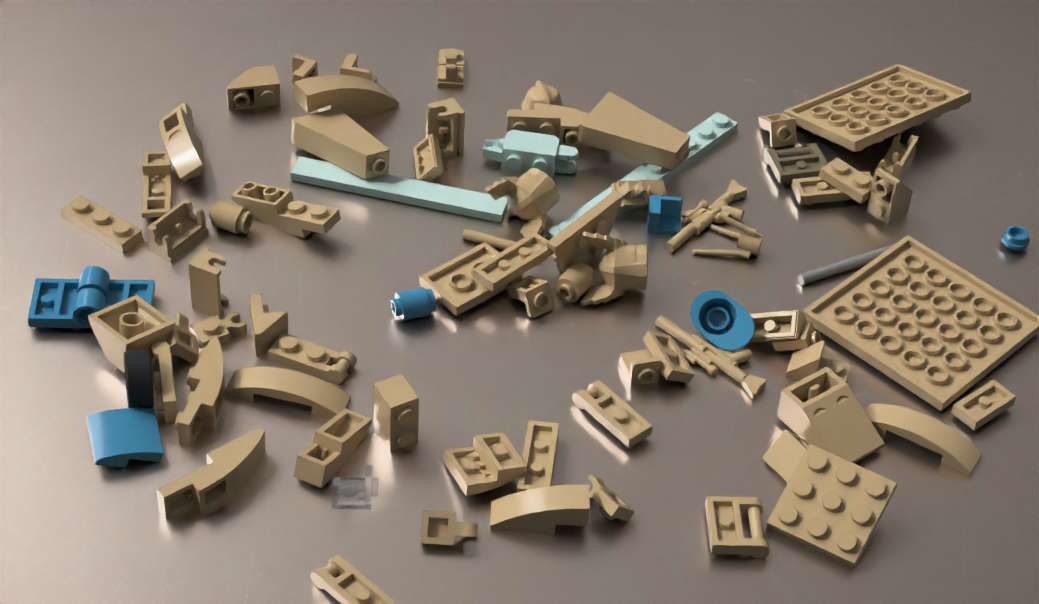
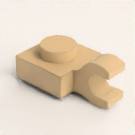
[166,312,199,362]
[587,475,635,521]
[421,510,478,545]

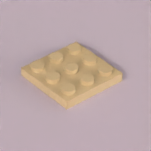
[766,444,897,568]

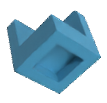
[647,195,683,236]

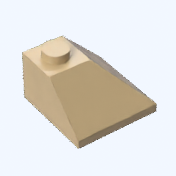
[88,295,175,373]

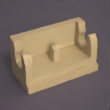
[426,97,465,158]
[873,133,919,181]
[147,198,209,262]
[188,247,229,318]

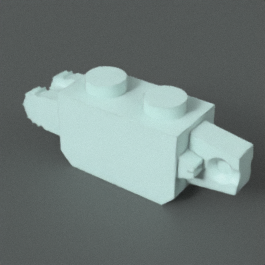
[483,130,579,177]

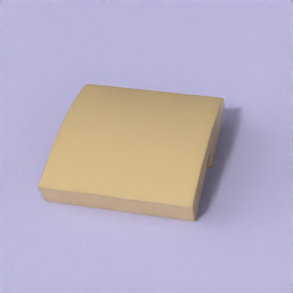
[443,432,528,496]

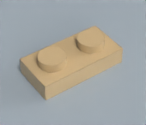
[819,157,873,204]
[642,331,695,383]
[951,379,1016,430]

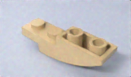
[159,102,206,183]
[506,103,589,146]
[231,181,341,238]
[175,336,225,447]
[157,428,266,519]

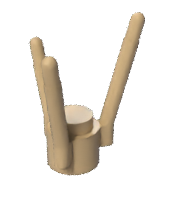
[692,213,764,259]

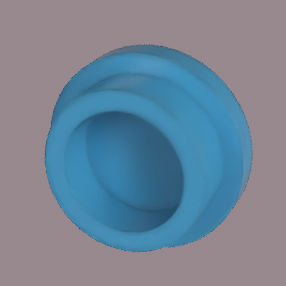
[1001,226,1030,251]

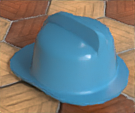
[690,290,755,351]

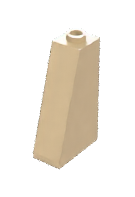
[577,91,690,170]
[291,108,390,179]

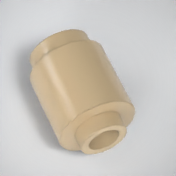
[209,199,253,234]
[555,262,594,303]

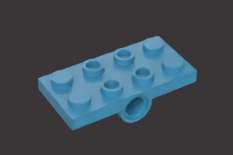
[28,266,155,328]

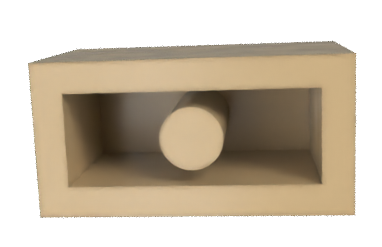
[374,374,419,452]

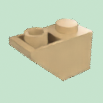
[227,65,281,110]
[866,168,913,225]

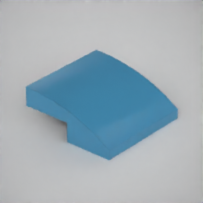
[87,408,164,468]

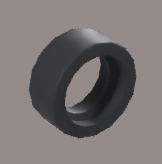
[124,350,154,408]

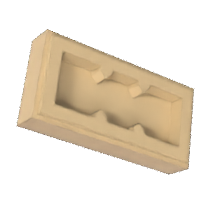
[413,133,444,182]

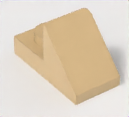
[249,293,288,356]
[785,340,851,382]

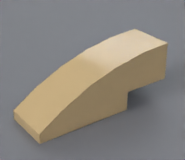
[294,408,372,488]
[490,484,590,533]

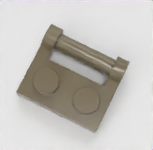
[764,143,828,184]

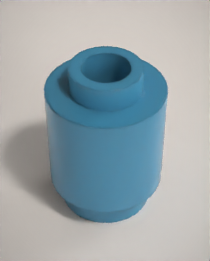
[391,287,436,321]

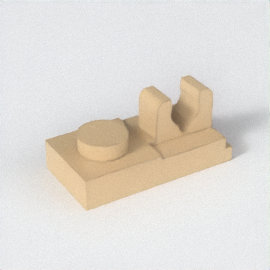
[438,48,464,88]
[611,180,667,210]

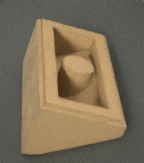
[749,310,806,343]

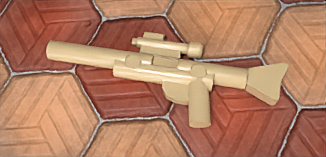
[665,180,747,253]
[655,315,766,400]

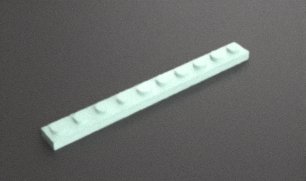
[547,112,738,240]

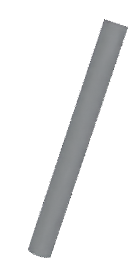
[798,244,894,285]

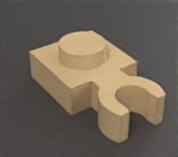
[190,312,247,348]

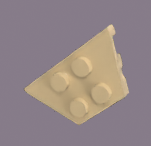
[546,190,624,274]

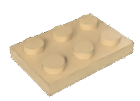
[419,242,522,316]

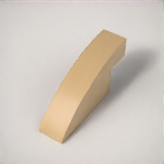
[294,74,399,122]

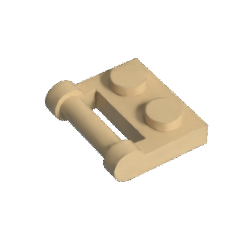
[705,496,770,559]

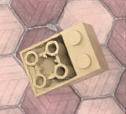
[777,366,885,463]

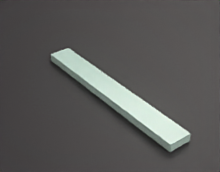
[290,156,508,222]

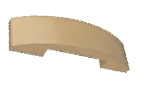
[142,150,172,218]
[224,367,351,419]
[865,403,982,477]

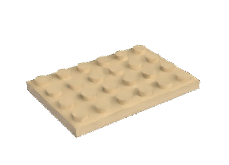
[784,63,971,152]

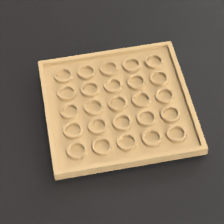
[802,235,1039,411]

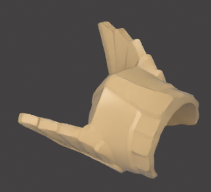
[485,168,560,238]
[581,231,648,306]

